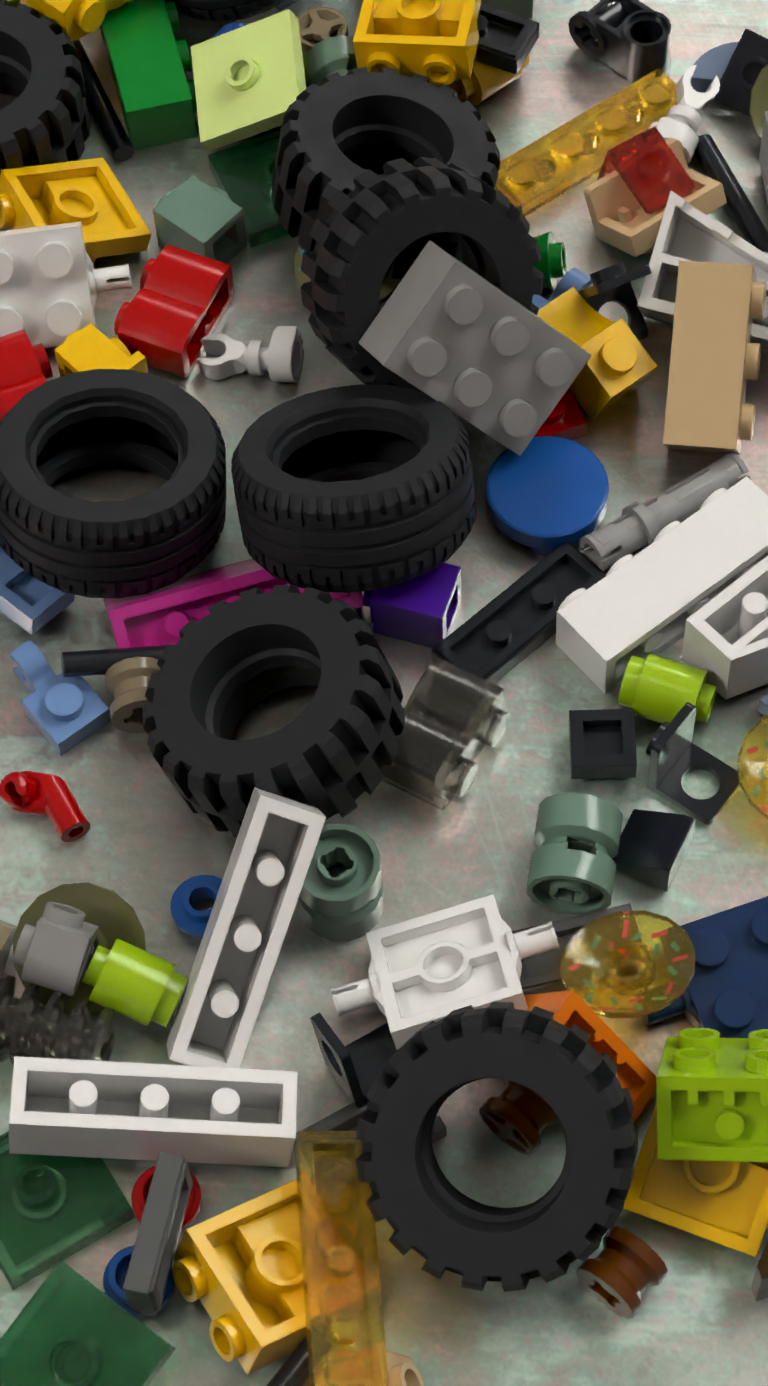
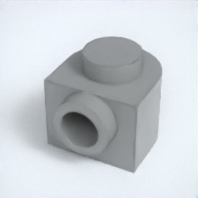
[13,902,99,997]

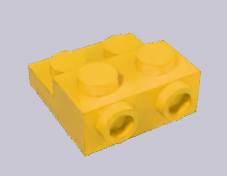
[353,0,482,86]
[0,157,152,265]
[623,1102,768,1257]
[172,1177,379,1375]

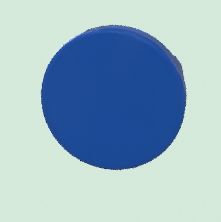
[486,436,609,557]

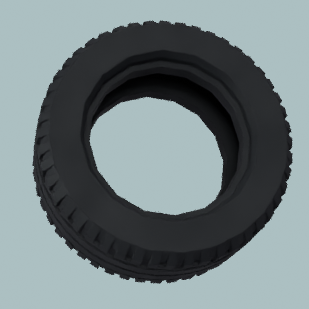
[0,369,227,598]
[231,384,476,593]

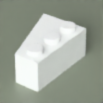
[637,190,768,349]
[681,555,768,700]

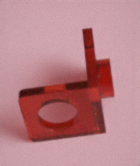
[597,126,695,214]

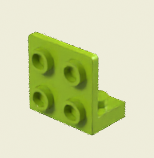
[656,1028,768,1163]

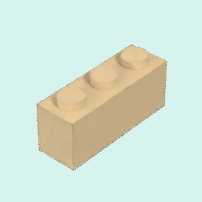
[663,260,766,455]

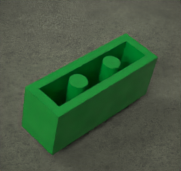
[99,0,197,150]

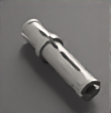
[580,452,751,571]

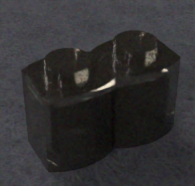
[380,657,510,811]

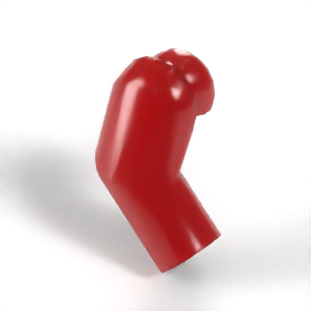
[0,771,91,842]

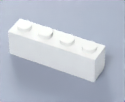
[556,476,768,694]
[166,787,326,1068]
[9,1056,298,1167]

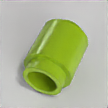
[618,654,717,725]
[82,938,188,1027]

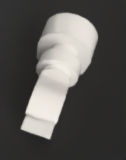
[642,65,720,164]
[197,326,305,383]

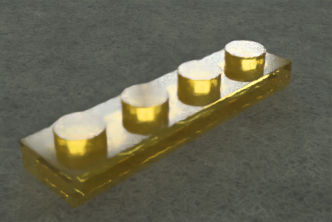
[495,68,677,216]
[295,1131,389,1386]

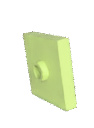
[191,9,306,151]

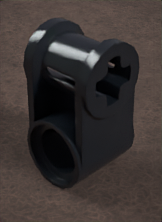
[568,0,672,86]

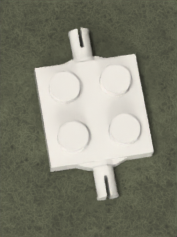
[0,222,132,348]
[330,894,560,1049]

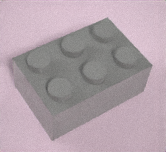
[358,240,592,456]

